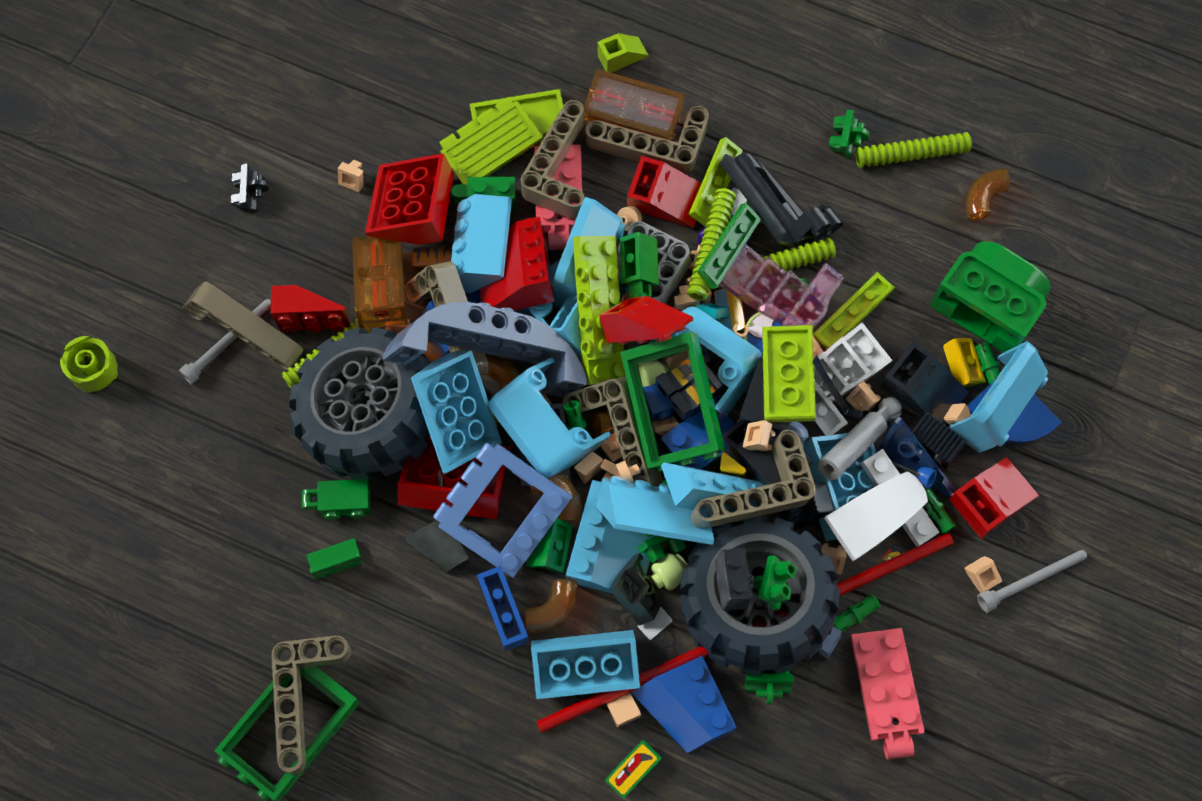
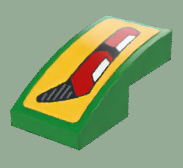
[605,739,662,799]

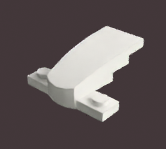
[814,323,893,436]
[824,449,939,561]

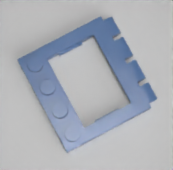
[433,443,572,578]

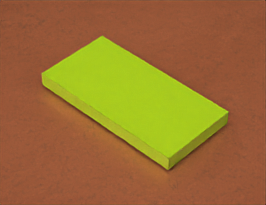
[762,325,816,422]

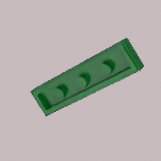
[696,203,761,289]

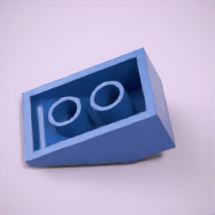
[660,402,735,471]

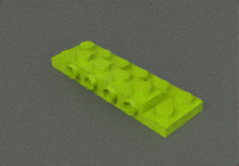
[573,236,626,385]

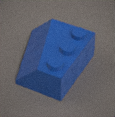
[631,656,736,754]

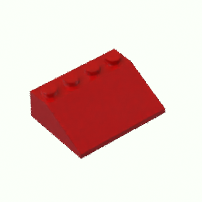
[365,153,454,245]
[480,216,554,311]
[398,434,511,519]

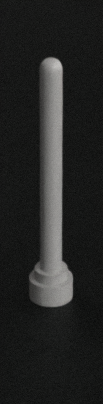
[178,299,271,384]
[977,550,1087,613]

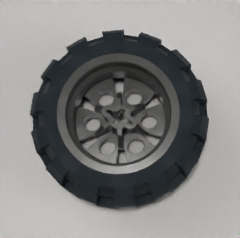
[680,516,840,676]

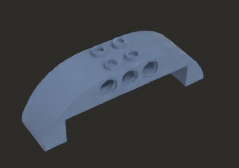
[383,302,587,398]

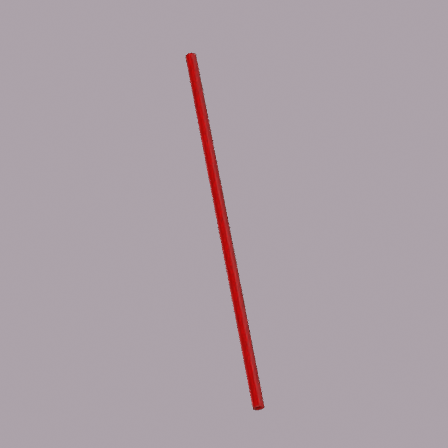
[536,533,954,733]

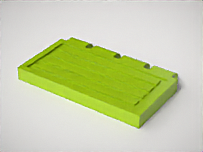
[470,89,565,146]
[439,97,543,184]

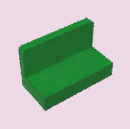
[526,518,573,573]
[307,538,363,580]

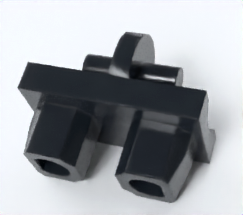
[231,164,269,212]

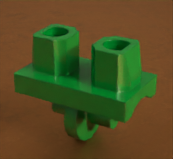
[829,110,870,158]
[637,534,687,563]
[753,555,797,610]
[744,670,794,705]

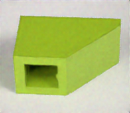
[598,33,648,74]

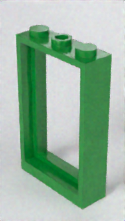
[620,332,726,473]
[215,666,360,801]

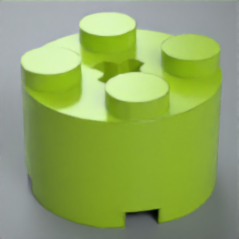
[60,336,118,393]

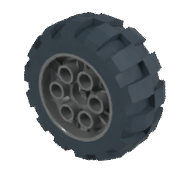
[289,328,431,479]

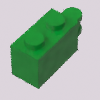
[452,177,516,210]
[620,232,659,298]
[302,479,371,520]

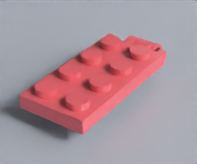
[534,145,582,251]
[850,628,925,760]

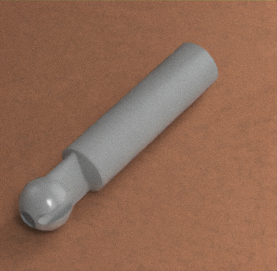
[818,397,902,480]

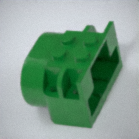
[929,241,1051,353]

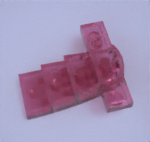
[720,245,844,329]

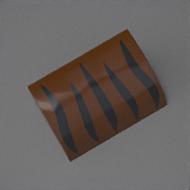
[412,246,452,276]

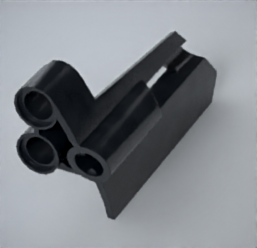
[720,153,843,249]

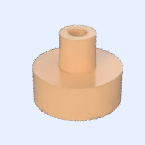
[617,206,642,231]
[615,461,641,483]

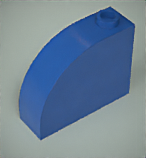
[967,378,1061,444]

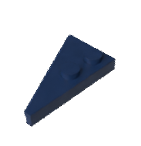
[876,416,956,499]

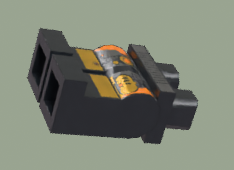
[655,349,725,421]

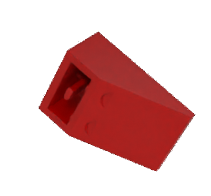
[627,156,702,229]
[271,285,351,333]
[599,296,694,345]
[949,457,1039,539]

